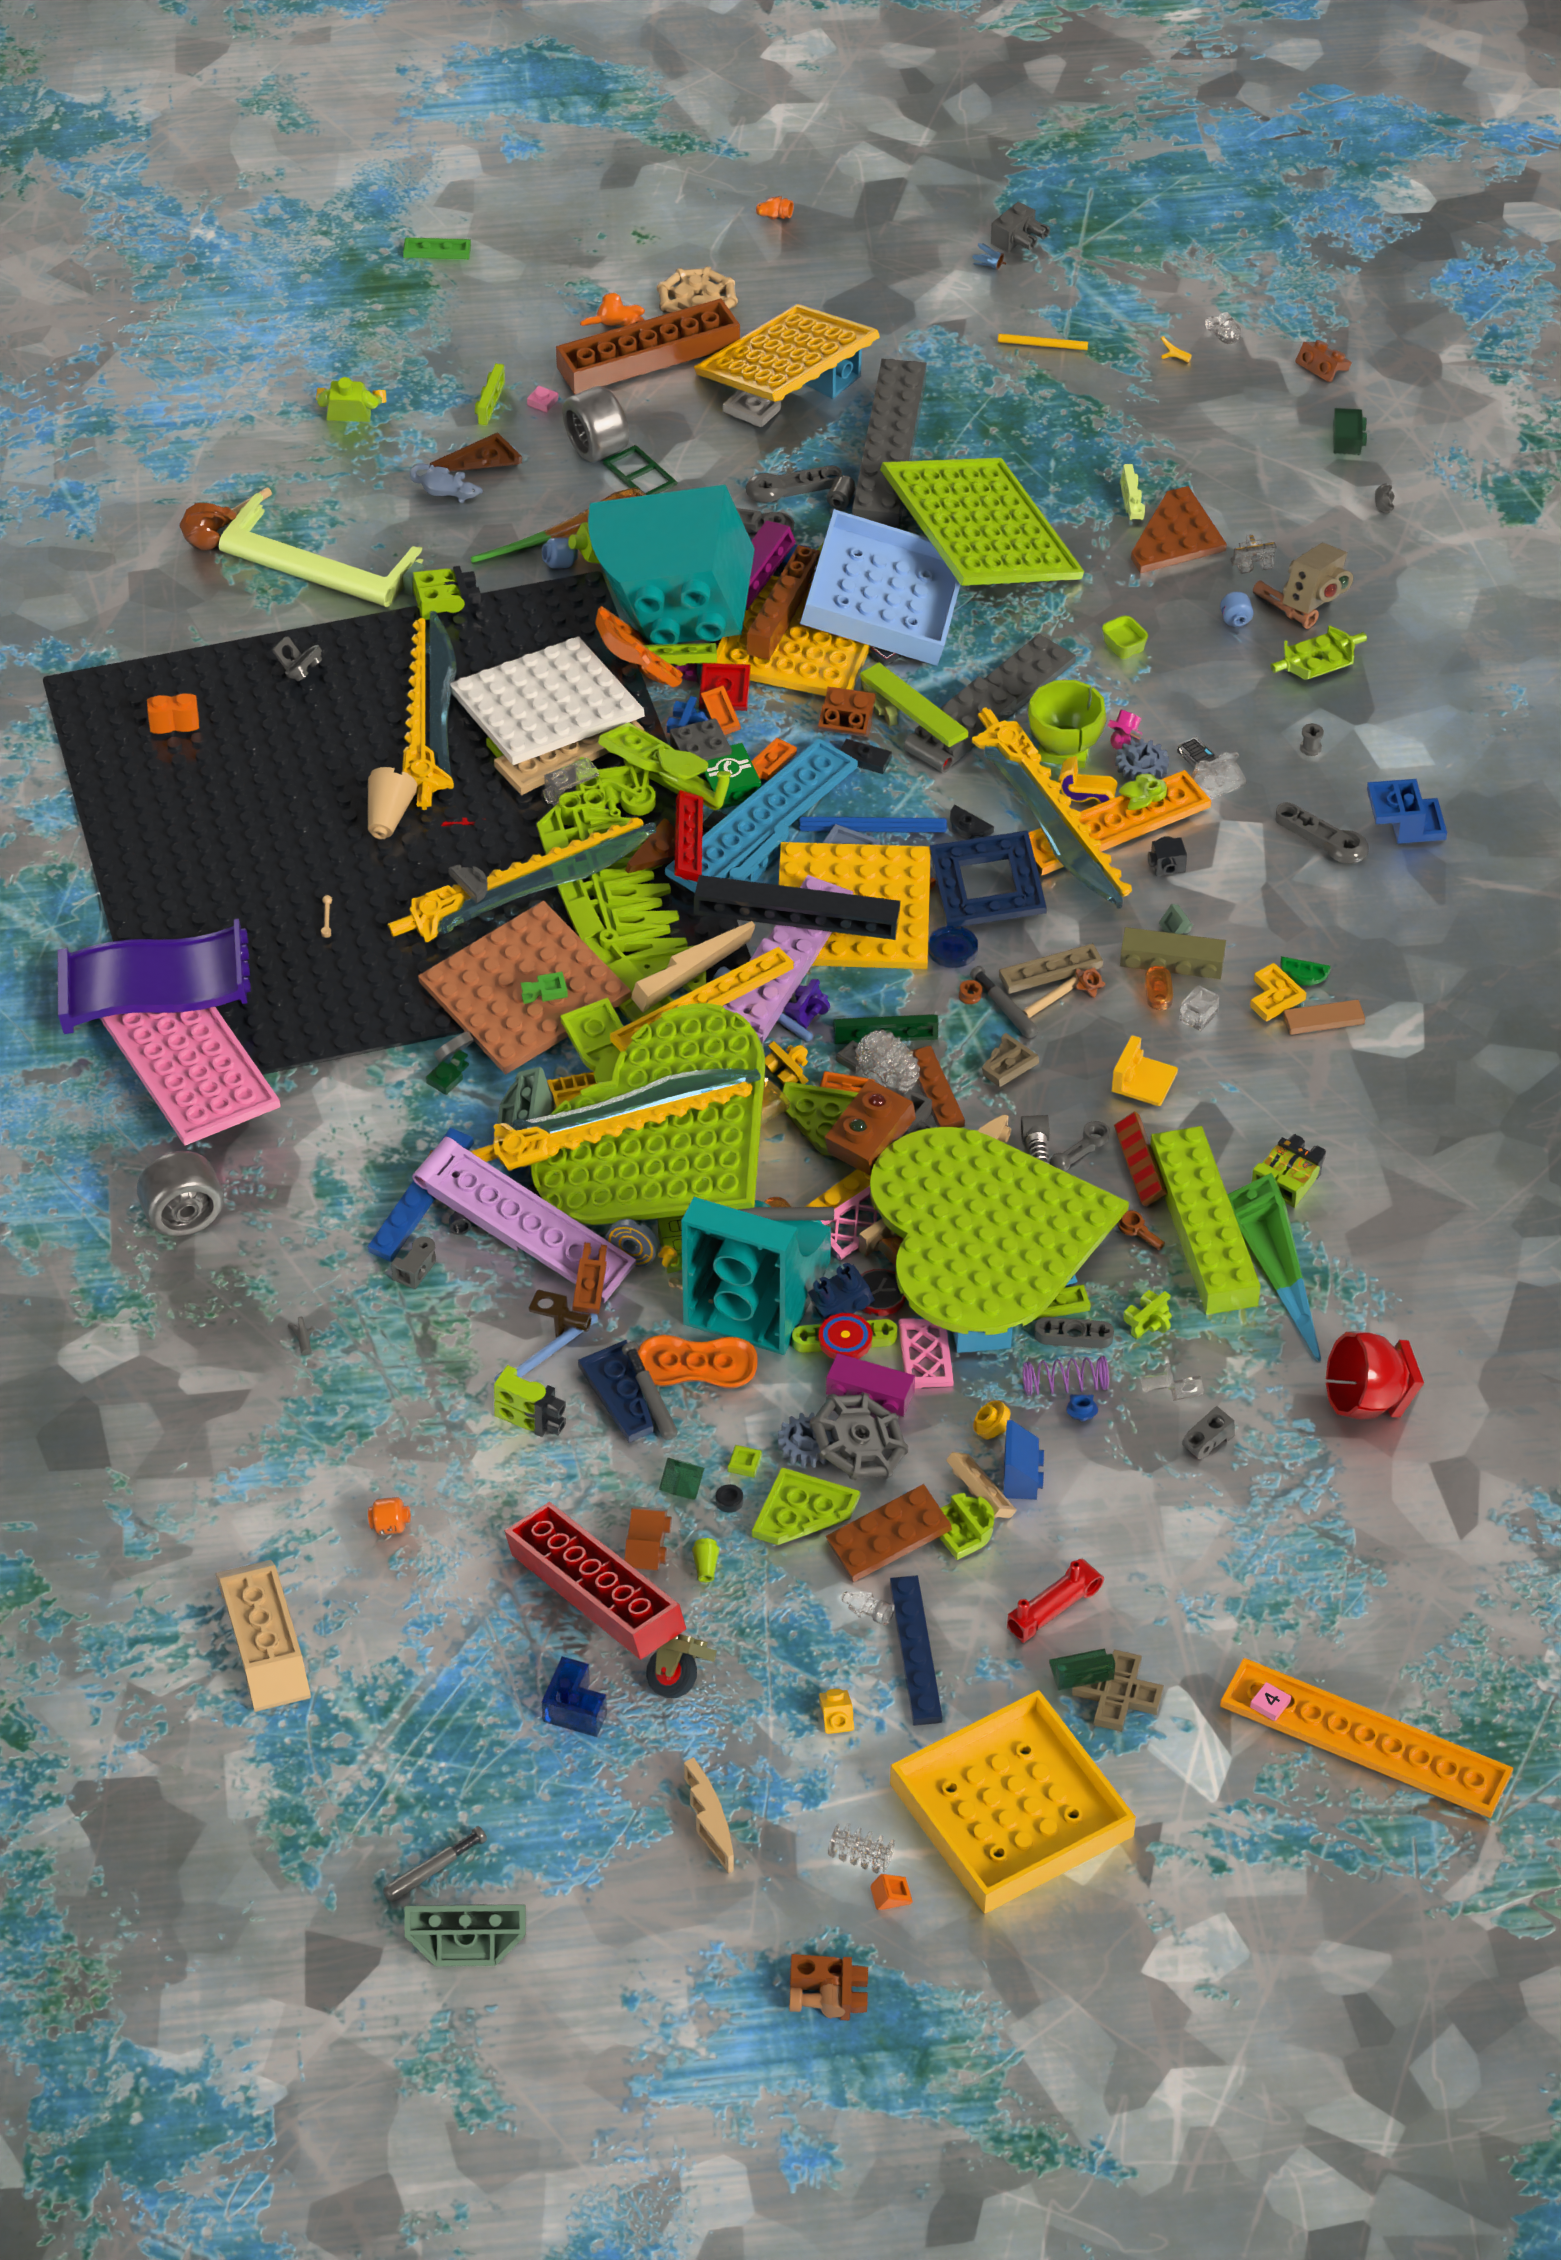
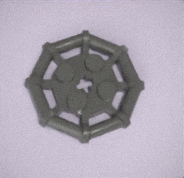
[810,1392,908,1480]

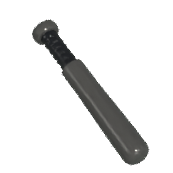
[970,966,1038,1039]
[622,1342,678,1440]
[383,1826,487,1902]

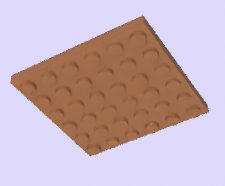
[418,901,632,1075]

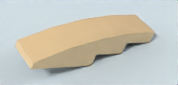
[684,1757,734,1873]

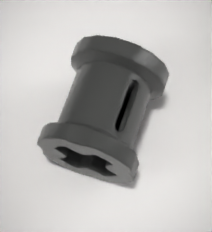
[1300,723,1324,756]

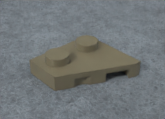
[982,1033,1039,1087]

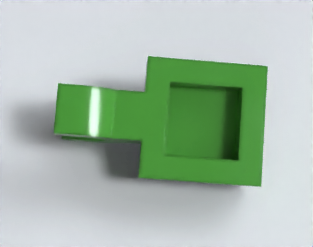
[521,972,568,1004]

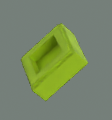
[728,1445,762,1478]

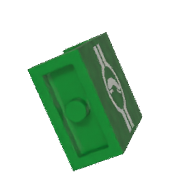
[703,743,761,809]

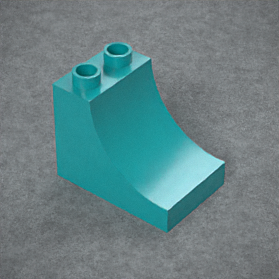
[681,1197,831,1355]

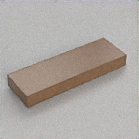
[1283,1000,1365,1035]

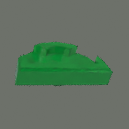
[1280,956,1331,986]

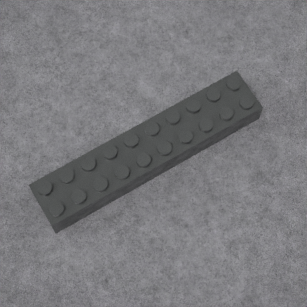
[852,358,927,529]

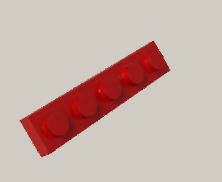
[675,790,703,882]

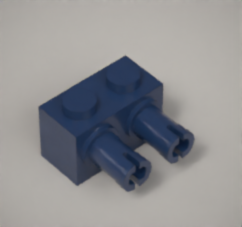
[807,1263,875,1321]

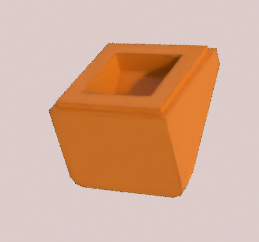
[871,1874,913,1910]

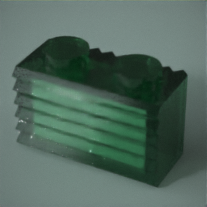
[1333,408,1367,455]

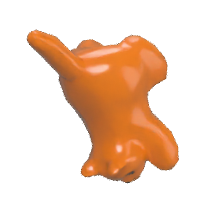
[580,293,645,326]

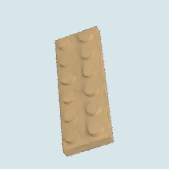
[494,720,644,795]

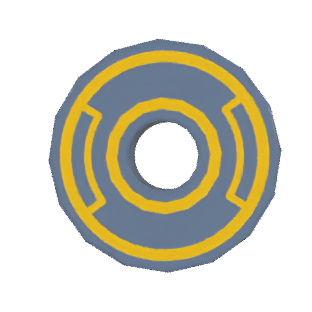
[606,1219,659,1267]

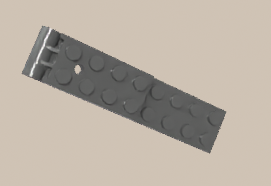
[903,634,1076,773]

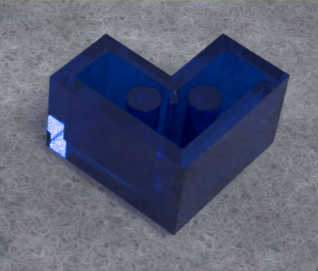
[541,1656,607,1737]

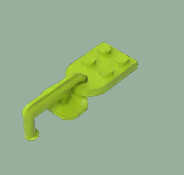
[598,722,731,810]
[560,998,624,1084]

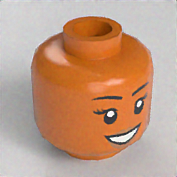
[368,1497,411,1535]

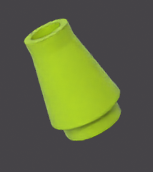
[692,1538,720,1583]

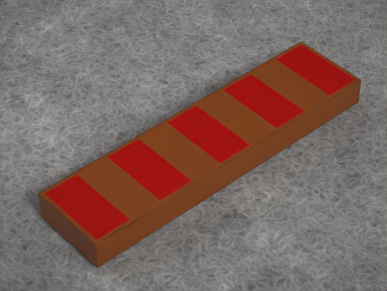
[1114,1111,1167,1207]

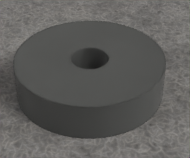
[434,1031,474,1063]

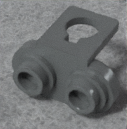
[272,636,322,681]

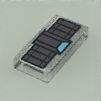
[1177,736,1227,780]

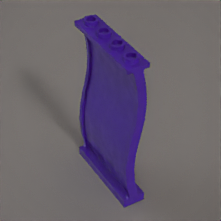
[58,919,251,1034]

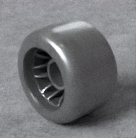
[562,386,629,462]
[137,1151,224,1237]

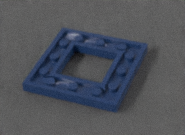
[930,830,1047,929]

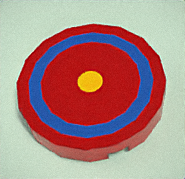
[818,1313,873,1359]

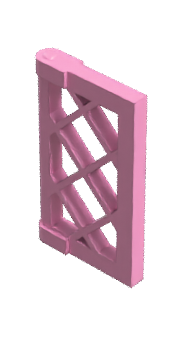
[821,1186,879,1261]
[898,1318,954,1389]

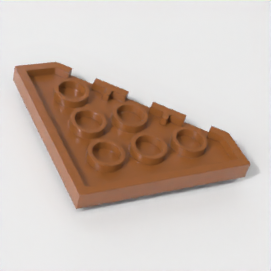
[1131,486,1227,574]

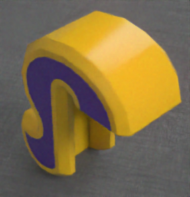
[1058,756,1118,805]

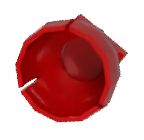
[1325,1331,1424,1420]

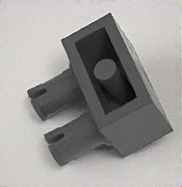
[991,202,1050,252]

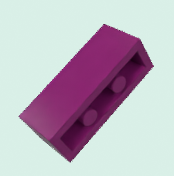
[826,1353,915,1417]

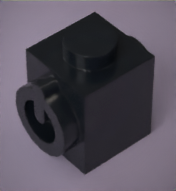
[1148,836,1187,876]

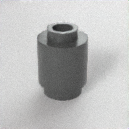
[827,475,855,509]

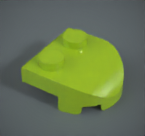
[939,1493,994,1560]

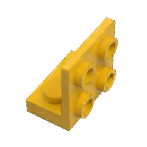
[1112,1035,1178,1106]

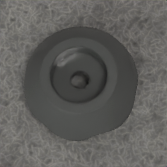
[1375,483,1395,513]

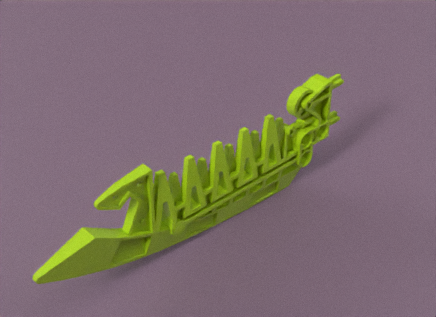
[537,757,706,1023]

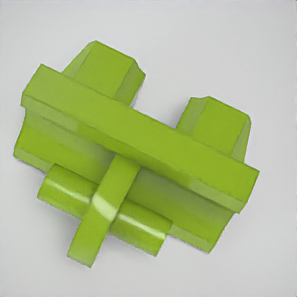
[1123,1290,1172,1339]

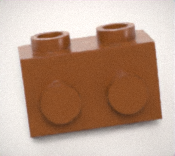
[1295,340,1352,382]

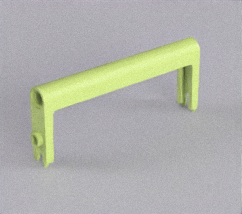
[219,493,423,607]

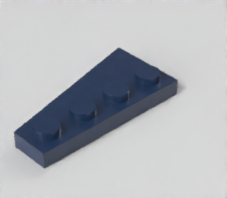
[578,1339,653,1443]

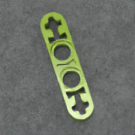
[792,1319,897,1353]

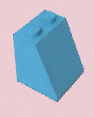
[805,349,862,399]

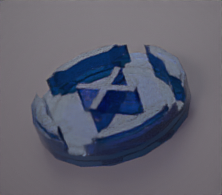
[928,926,978,968]

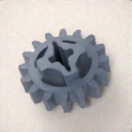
[1115,739,1169,781]
[778,1412,834,1468]

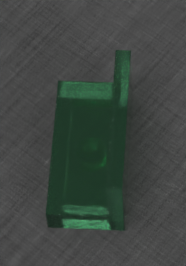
[1049,1648,1116,1691]

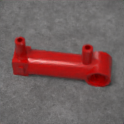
[1007,1558,1104,1643]

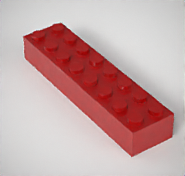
[504,1501,686,1660]

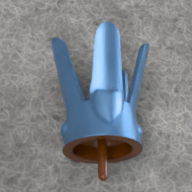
[972,243,1006,270]

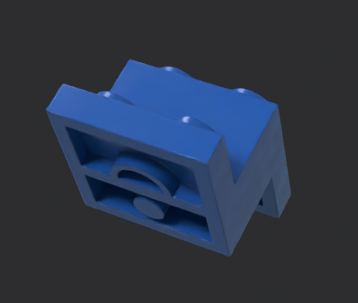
[1367,779,1447,844]

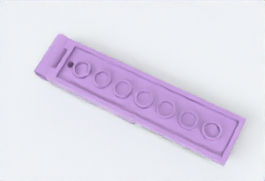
[723,875,853,1044]
[412,1137,636,1303]

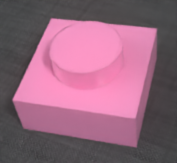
[527,386,558,413]

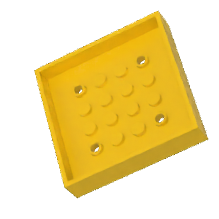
[890,1690,1136,1914]

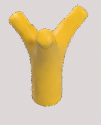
[1160,336,1192,363]

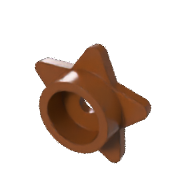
[1075,967,1106,998]

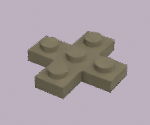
[1072,1649,1164,1732]

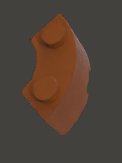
[624,1506,672,1570]

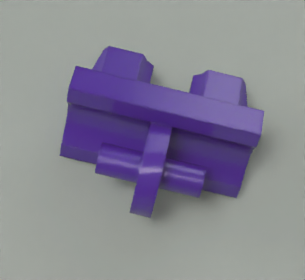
[784,979,830,1029]

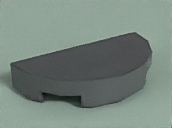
[448,865,488,903]

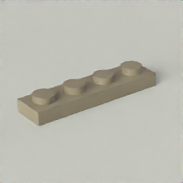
[999,943,1103,994]

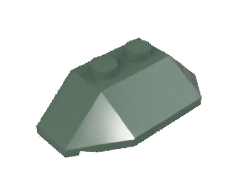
[497,1067,554,1130]
[404,1904,526,1967]

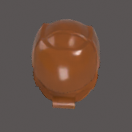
[179,503,237,551]

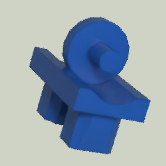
[666,696,708,734]

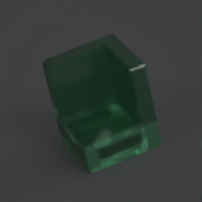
[659,1457,705,1500]

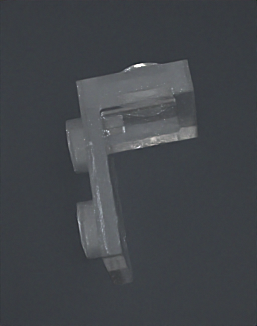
[543,757,599,806]

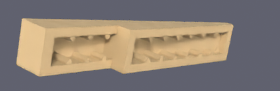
[631,921,755,1012]

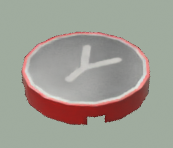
[861,1269,906,1316]

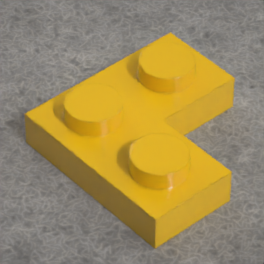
[1250,963,1307,1022]

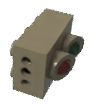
[1282,542,1354,614]

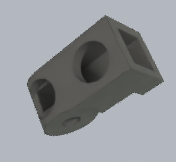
[391,1237,436,1289]
[1182,1406,1235,1459]

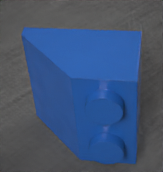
[1003,1420,1044,1500]

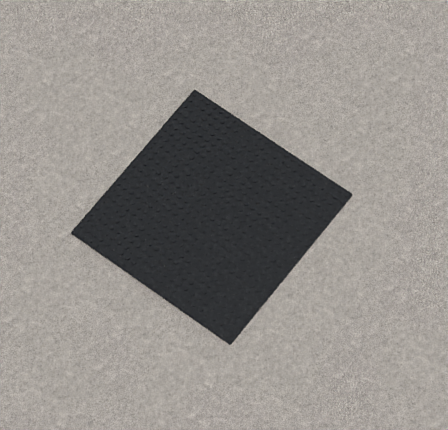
[43,571,751,1075]

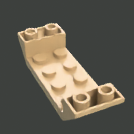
[216,1560,311,1712]

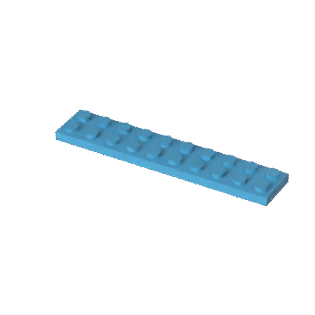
[665,738,858,893]

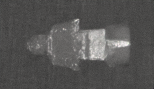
[841,1591,894,1626]

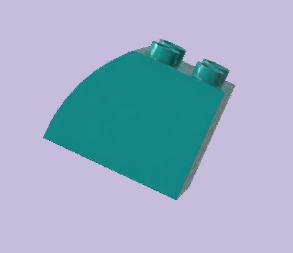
[588,484,755,645]

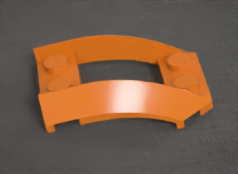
[595,606,683,688]

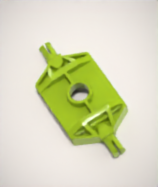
[1270,626,1367,680]

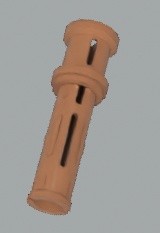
[1253,580,1319,629]

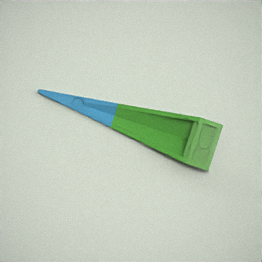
[1227,1173,1321,1361]

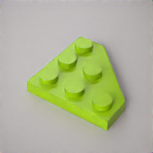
[780,1081,858,1156]
[752,1467,860,1545]

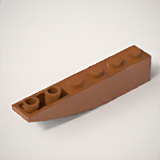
[747,545,820,660]

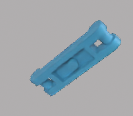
[730,824,789,882]

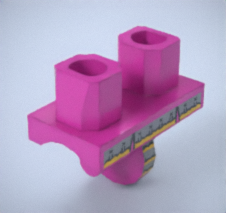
[1108,709,1142,750]

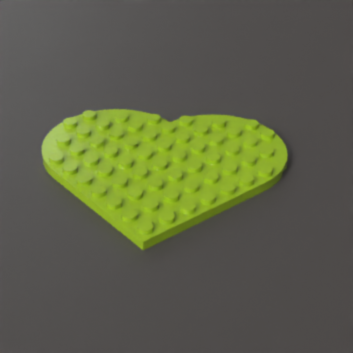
[531,1003,765,1225]
[870,1127,1129,1335]

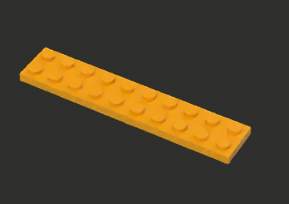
[1220,1658,1513,1818]

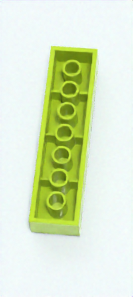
[1150,1126,1261,1315]

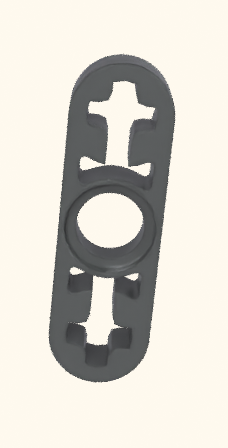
[1035,1317,1114,1349]

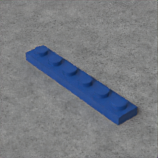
[367,1128,474,1262]

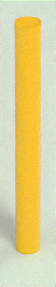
[998,333,1088,351]

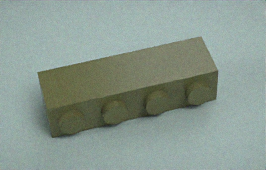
[1120,927,1226,979]

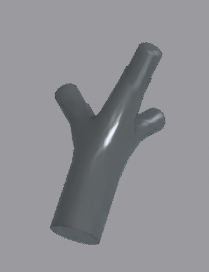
[288,1317,315,1356]

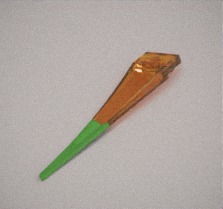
[471,487,646,563]

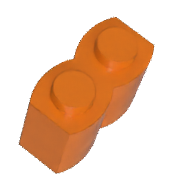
[147,694,199,734]

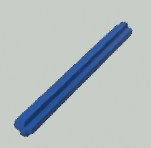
[799,817,947,833]

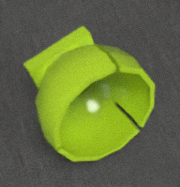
[1028,680,1107,768]

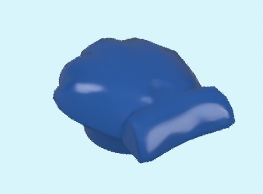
[1066,1394,1098,1422]

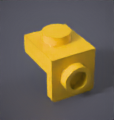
[819,1689,854,1734]

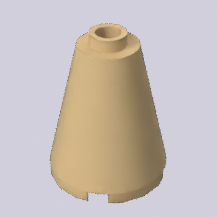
[368,767,417,839]

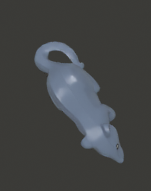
[410,463,483,503]

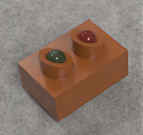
[825,1079,916,1176]

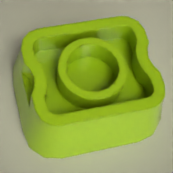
[1102,615,1148,659]

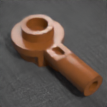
[1117,1210,1165,1251]

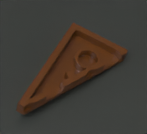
[430,432,522,471]
[625,818,676,873]

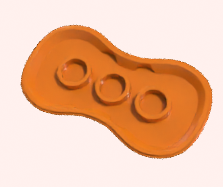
[638,1335,758,1389]

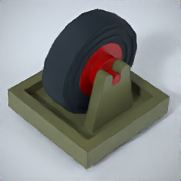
[646,1634,717,1698]

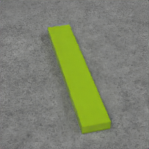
[860,662,968,747]

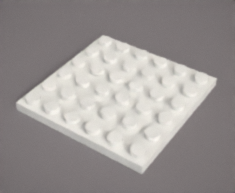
[449,637,645,765]

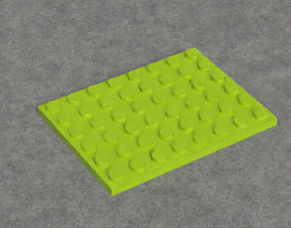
[880,458,1084,586]

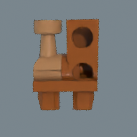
[789,1954,868,2021]

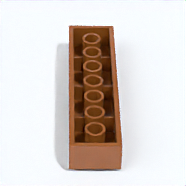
[556,298,740,394]

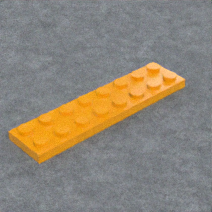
[1029,770,1211,876]

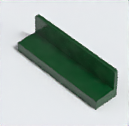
[833,1014,939,1044]

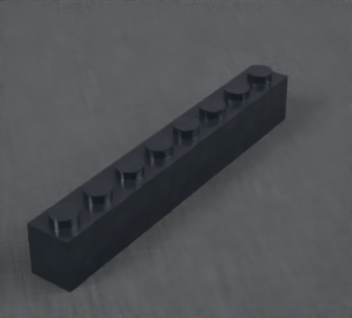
[694,875,901,940]

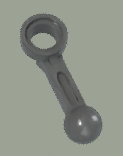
[1049,1121,1110,1172]

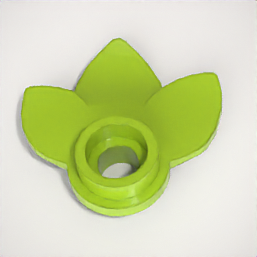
[1119,774,1167,810]

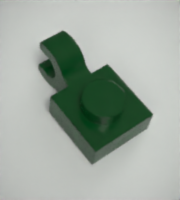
[426,1050,469,1095]

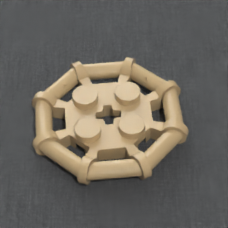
[657,266,738,313]

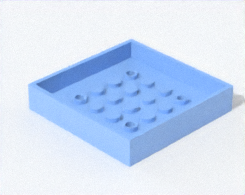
[800,509,960,666]

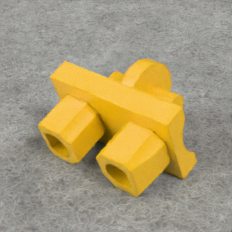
[765,1041,809,1085]

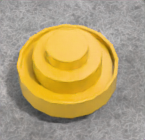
[973,1400,1011,1440]

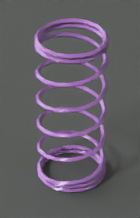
[1023,1355,1109,1397]

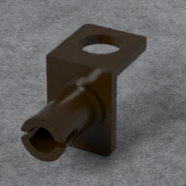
[529,1290,592,1338]

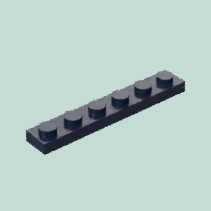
[890,1575,942,1726]

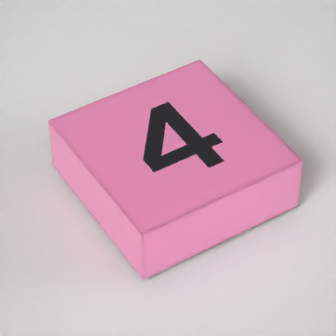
[1250,1682,1291,1721]

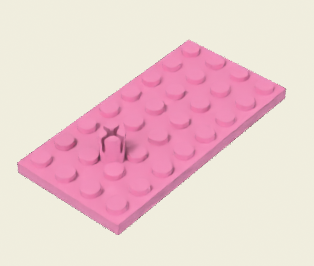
[100,1007,281,1146]

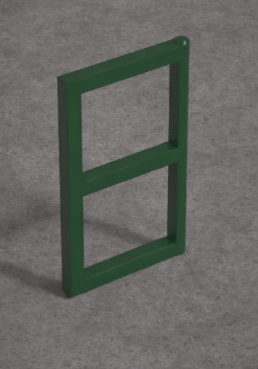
[603,445,678,496]

